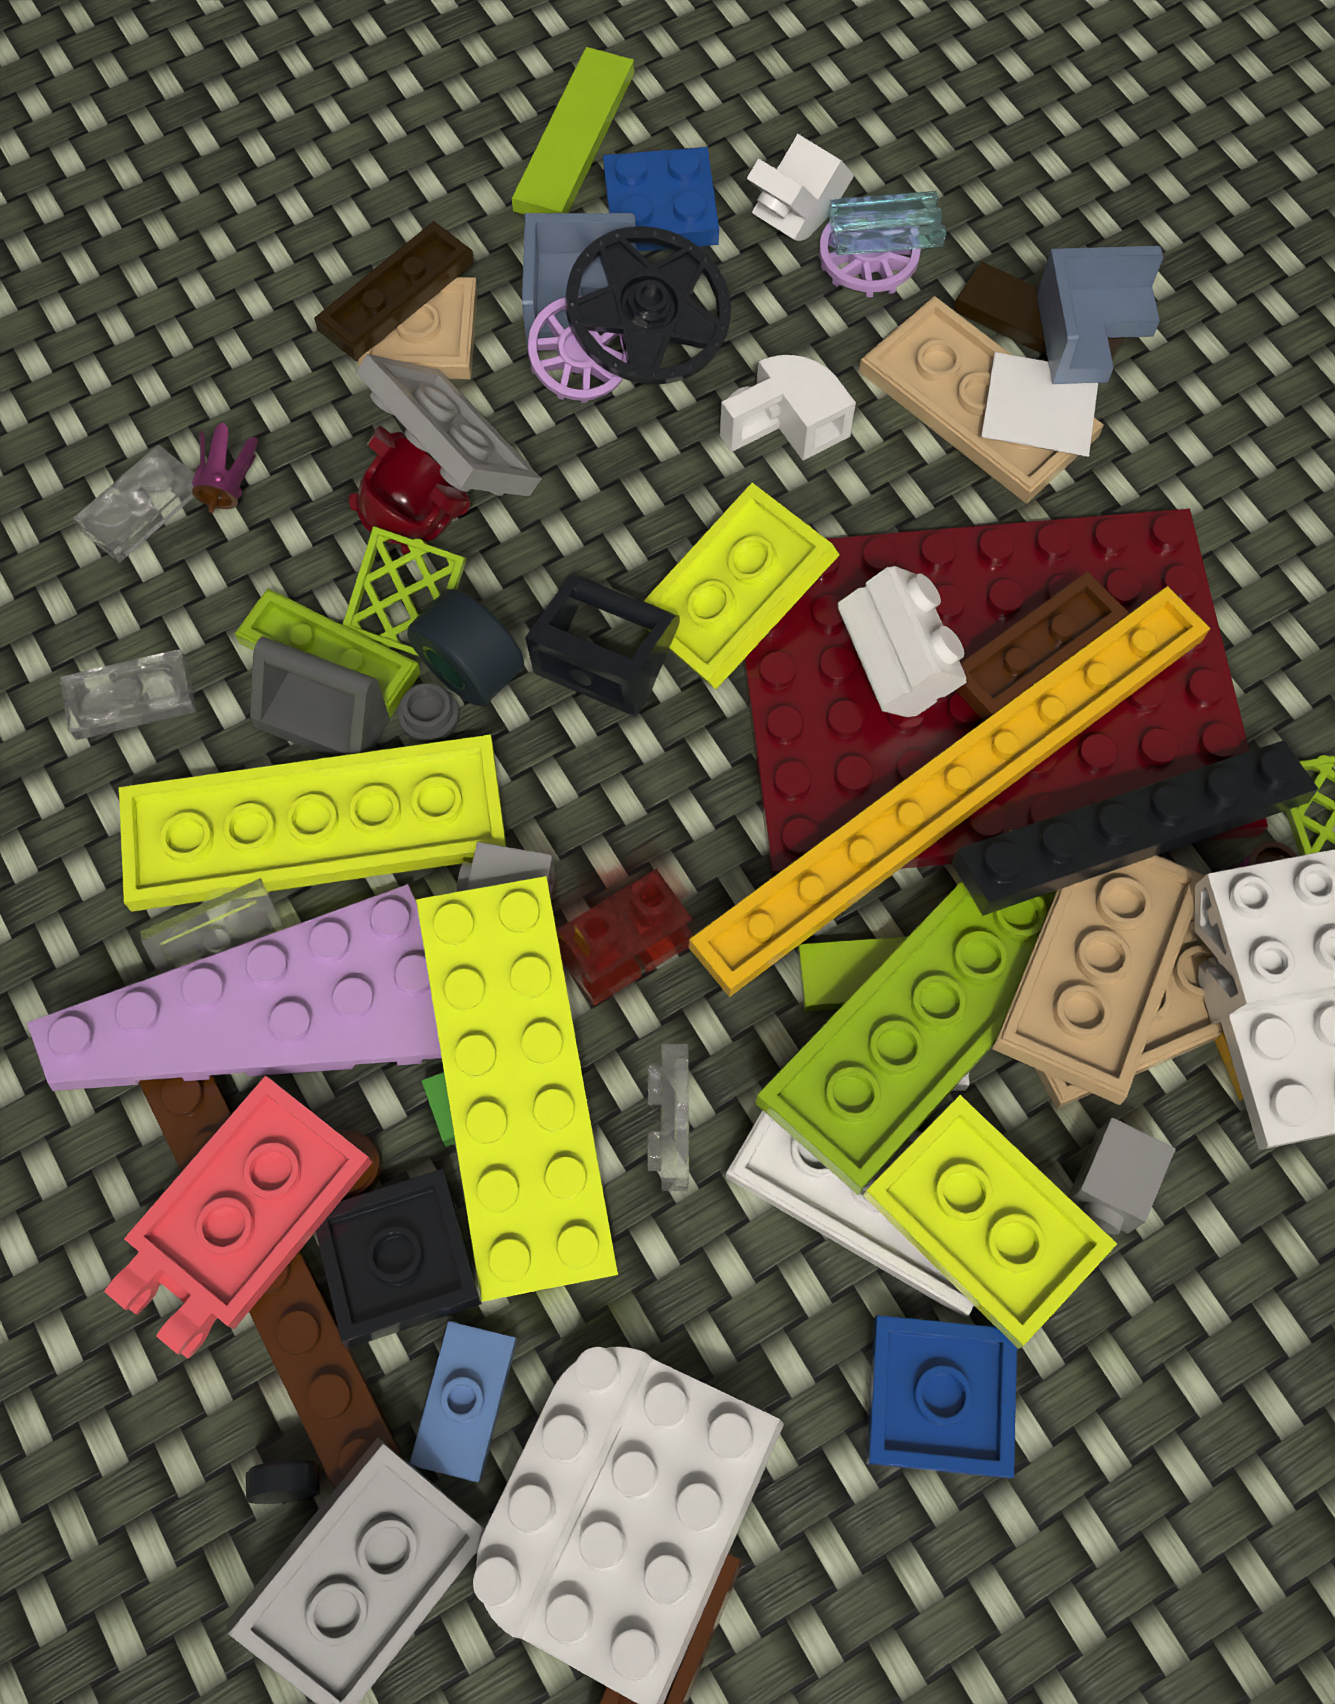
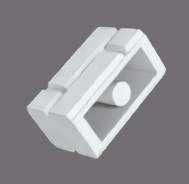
[838,566,967,717]

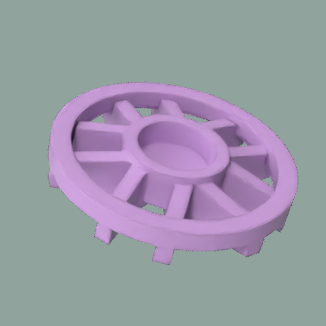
[819,207,921,297]
[527,296,627,403]

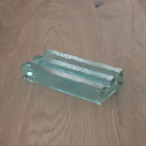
[828,191,946,255]

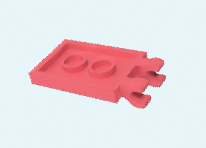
[104,1076,373,1359]

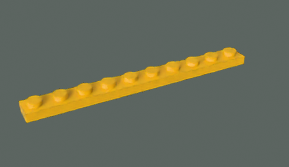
[689,586,1210,997]

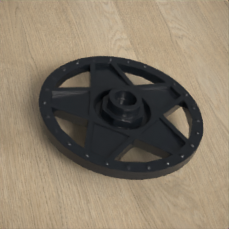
[565,226,731,384]

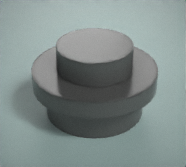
[397,683,459,743]

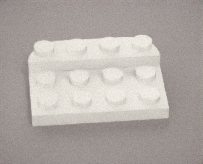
[473,1347,784,1704]

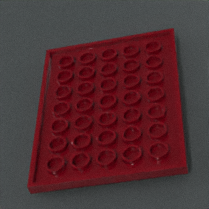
[743,508,1268,879]

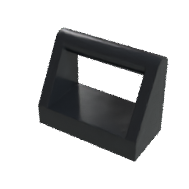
[525,573,680,717]

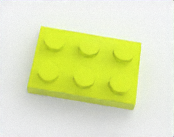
[644,483,839,690]
[863,1095,1117,1349]

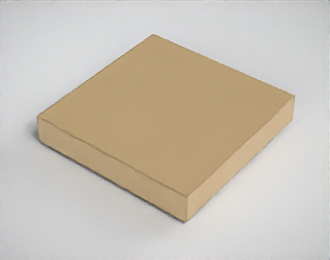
[358,277,478,379]

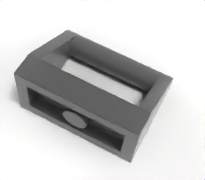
[250,636,390,757]

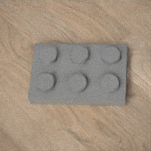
[355,354,542,496]
[225,1437,485,1704]

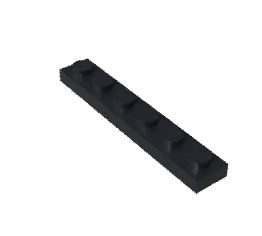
[952,740,1319,916]

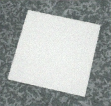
[981,352,1098,457]

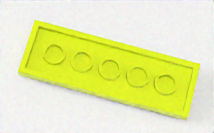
[119,735,507,912]
[416,876,618,1302]

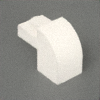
[747,134,854,241]
[720,355,856,460]

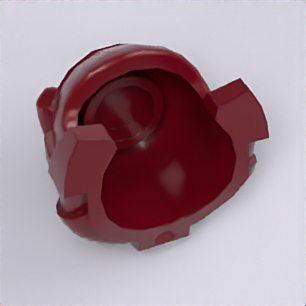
[349,426,471,555]

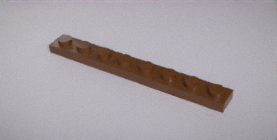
[139,1075,407,1490]

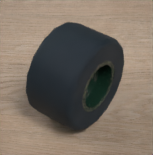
[407,589,524,706]

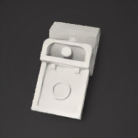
[1194,849,1335,1150]

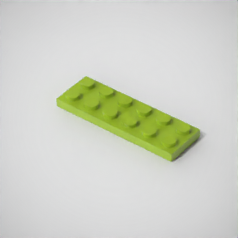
[755,830,1056,1195]

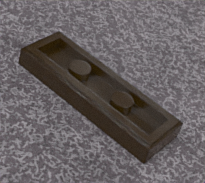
[314,221,474,361]
[954,261,1126,361]

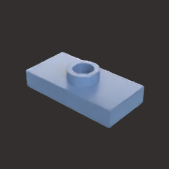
[410,1321,517,1483]

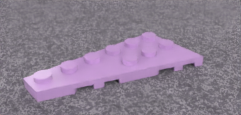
[27,884,442,1091]

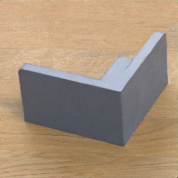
[522,213,636,347]
[1036,246,1163,384]

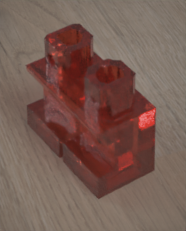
[557,868,694,1007]

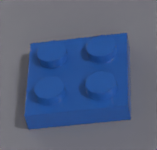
[603,147,719,251]
[866,1315,1017,1479]

